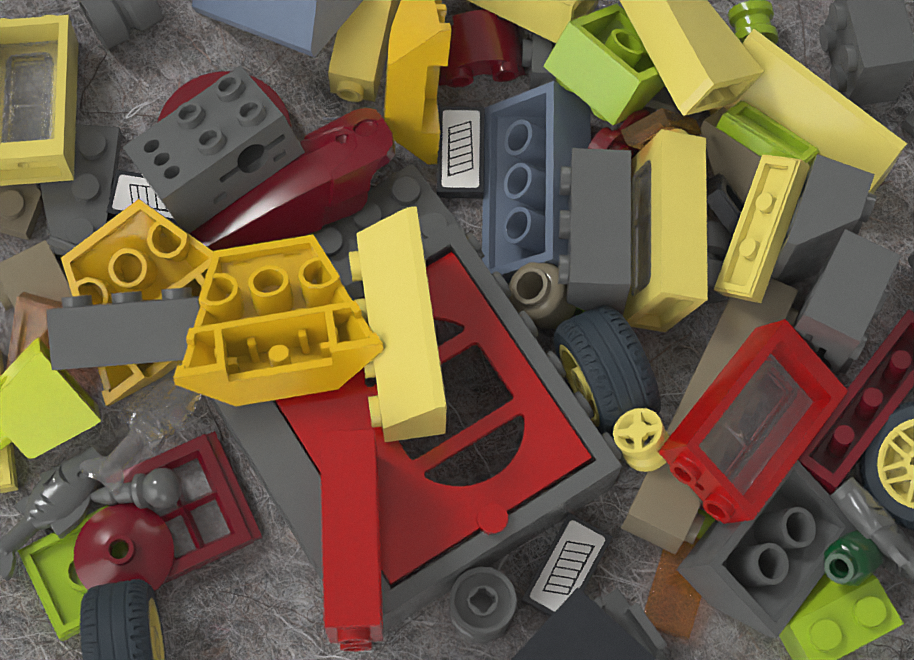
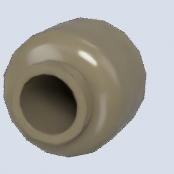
[508,262,577,330]

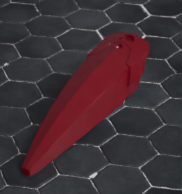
[189,108,396,252]

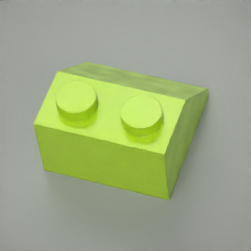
[543,3,665,126]
[779,572,904,660]

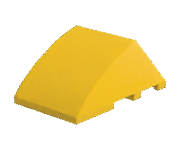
[384,0,451,164]
[61,199,213,406]
[173,235,384,406]

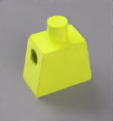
[0,337,101,459]

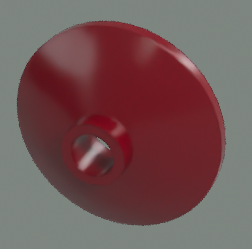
[74,503,175,593]

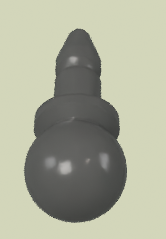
[90,468,183,509]

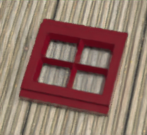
[106,431,263,584]

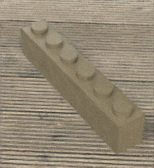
[621,277,799,554]

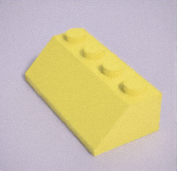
[708,29,907,193]
[349,206,446,442]

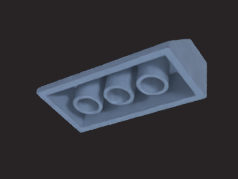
[192,0,363,58]
[482,81,590,283]

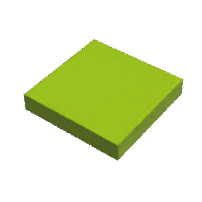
[18,505,129,642]

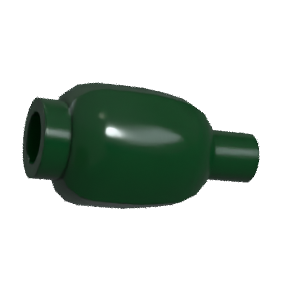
[824,530,883,586]

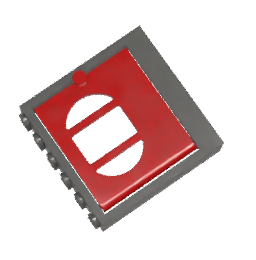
[209,222,622,633]

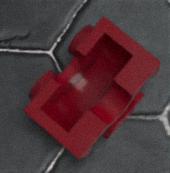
[438,10,526,88]

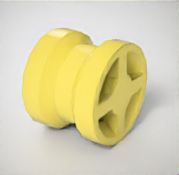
[613,408,670,472]

